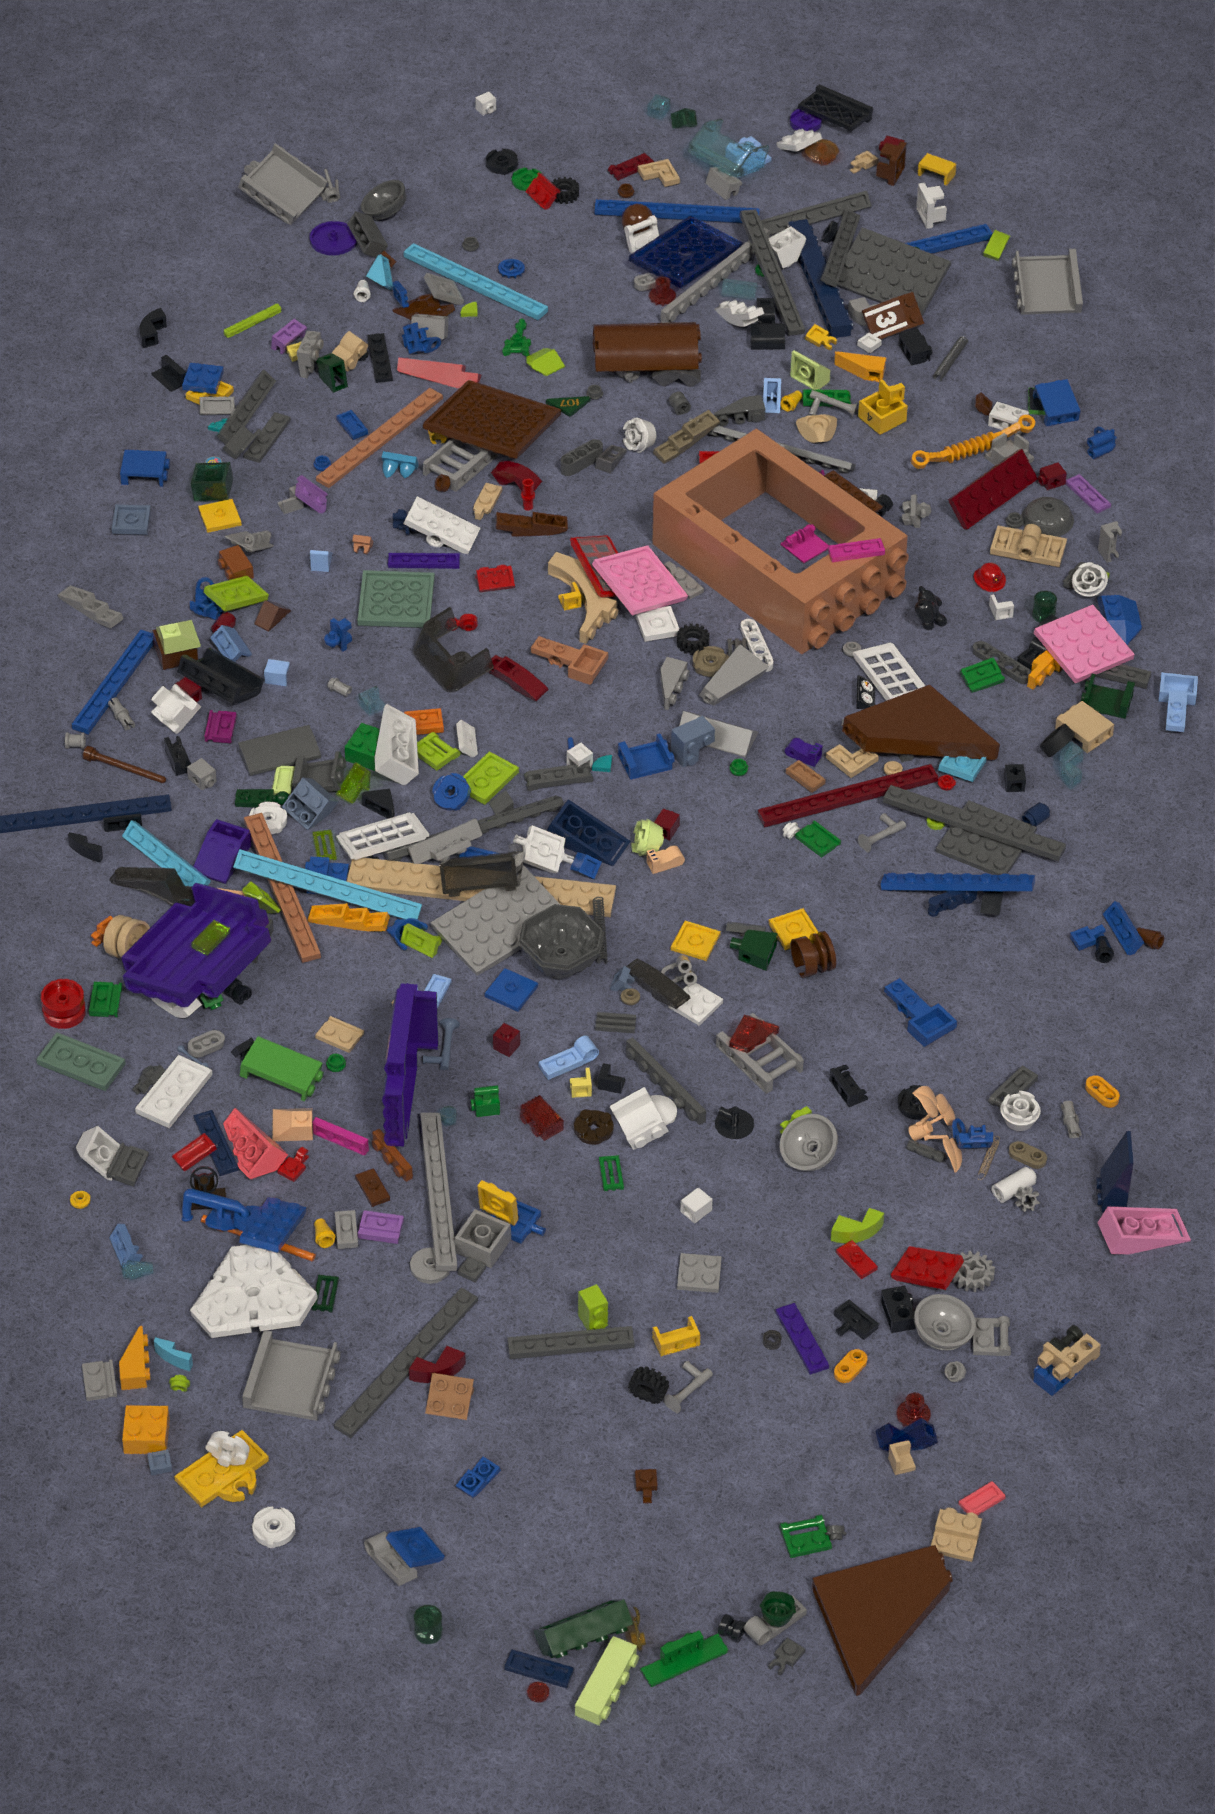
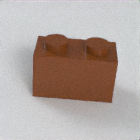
[218,545,254,580]

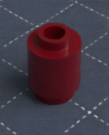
[211,612,236,634]

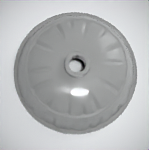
[780,1114,838,1171]
[914,1294,976,1350]

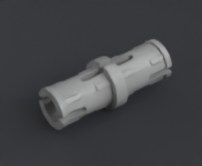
[108,698,135,731]
[1061,1101,1082,1139]

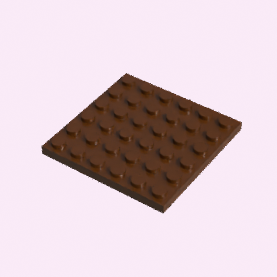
[423,380,561,459]

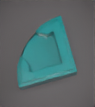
[208,419,227,432]
[592,755,612,772]

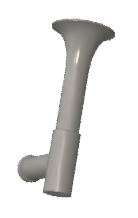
[809,390,858,419]
[858,813,906,852]
[664,1361,713,1413]

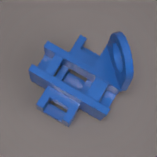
[402,322,441,354]
[190,577,223,620]
[952,1118,993,1149]

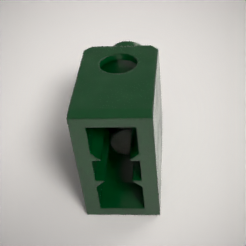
[316,353,348,393]
[730,930,778,971]

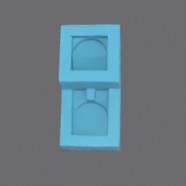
[154,1337,193,1371]

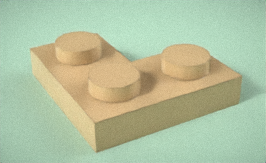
[638,159,680,187]
[826,744,879,778]

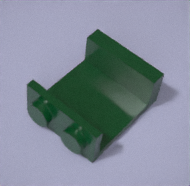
[1080,673,1135,719]

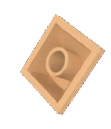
[273,1108,313,1141]

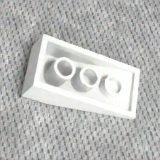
[375,704,419,785]

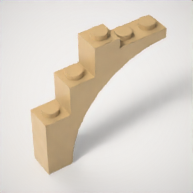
[548,552,618,644]

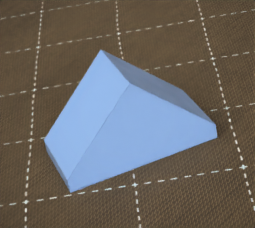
[763,378,781,413]
[310,550,333,572]

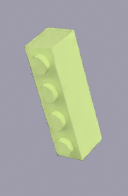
[575,1636,639,1725]

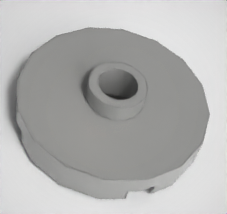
[410,1247,450,1284]

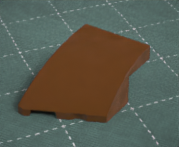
[392,293,455,320]

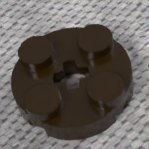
[574,1109,614,1145]

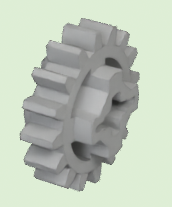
[952,1251,995,1292]

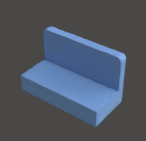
[210,625,252,662]

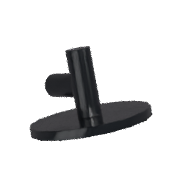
[715,1106,754,1139]

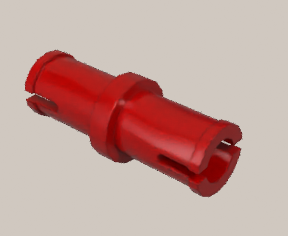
[521,479,535,511]

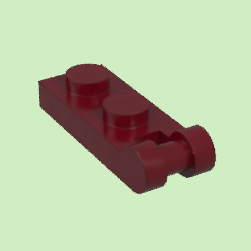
[608,153,654,181]

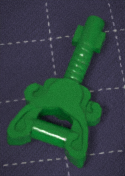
[502,318,531,356]

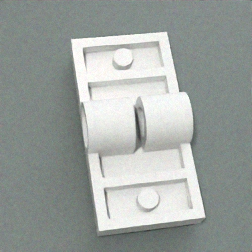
[403,496,480,554]

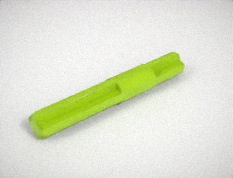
[223,303,282,338]

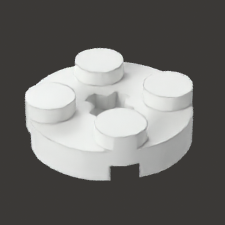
[249,802,287,834]
[206,1431,250,1467]
[252,1507,295,1548]

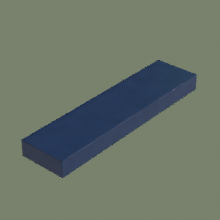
[193,1110,239,1176]

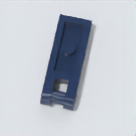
[928,891,977,917]

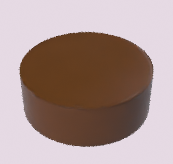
[435,474,450,492]

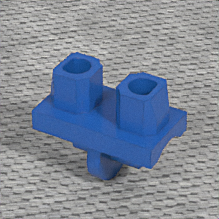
[324,618,352,652]

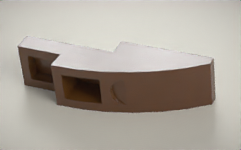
[495,512,568,537]

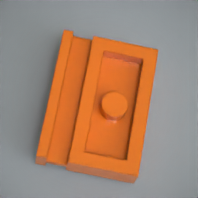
[404,708,444,735]

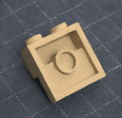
[931,1508,982,1562]

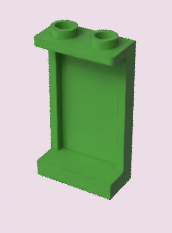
[240,1036,324,1101]

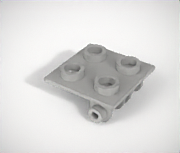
[225,530,274,552]

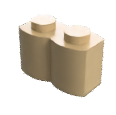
[332,331,368,372]

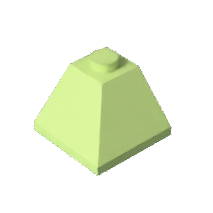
[790,350,830,390]
[156,620,201,654]

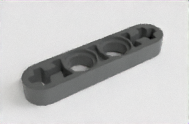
[973,641,1031,684]

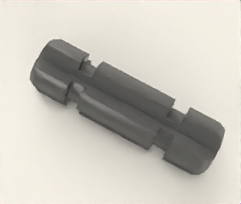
[907,1139,946,1163]

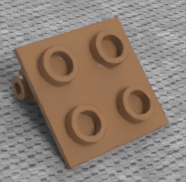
[425,1373,474,1420]

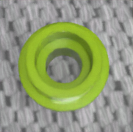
[169,1375,190,1392]

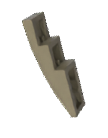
[653,410,720,464]

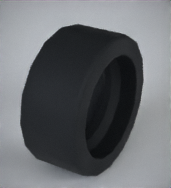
[1040,723,1075,757]

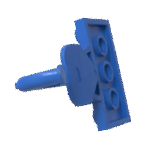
[181,1189,306,1253]

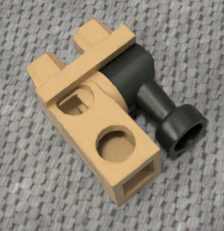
[1038,1325,1101,1381]

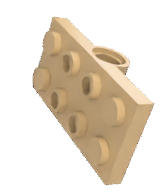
[990,524,1067,567]

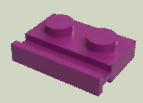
[204,710,237,743]

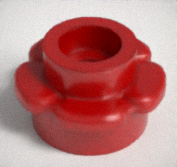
[938,775,956,791]

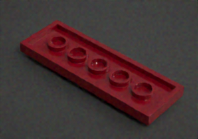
[948,449,1038,530]

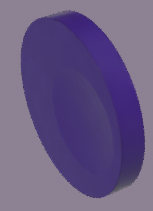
[310,221,357,256]

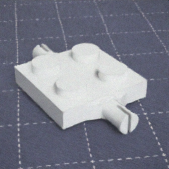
[513,825,574,874]

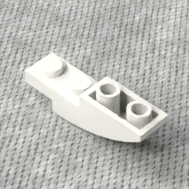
[715,300,764,327]

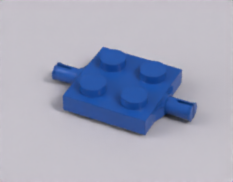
[481,1201,546,1244]

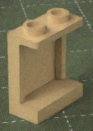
[1055,701,1114,753]

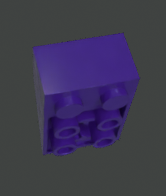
[193,819,251,884]

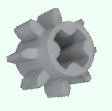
[1014,1186,1040,1212]

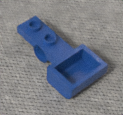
[884,978,957,1047]

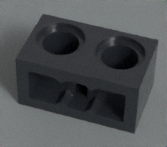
[880,1285,916,1333]

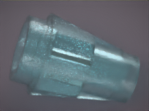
[122,1260,153,1281]

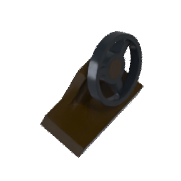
[190,1166,226,1210]

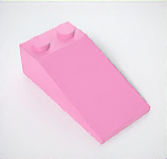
[1097,1207,1191,1254]

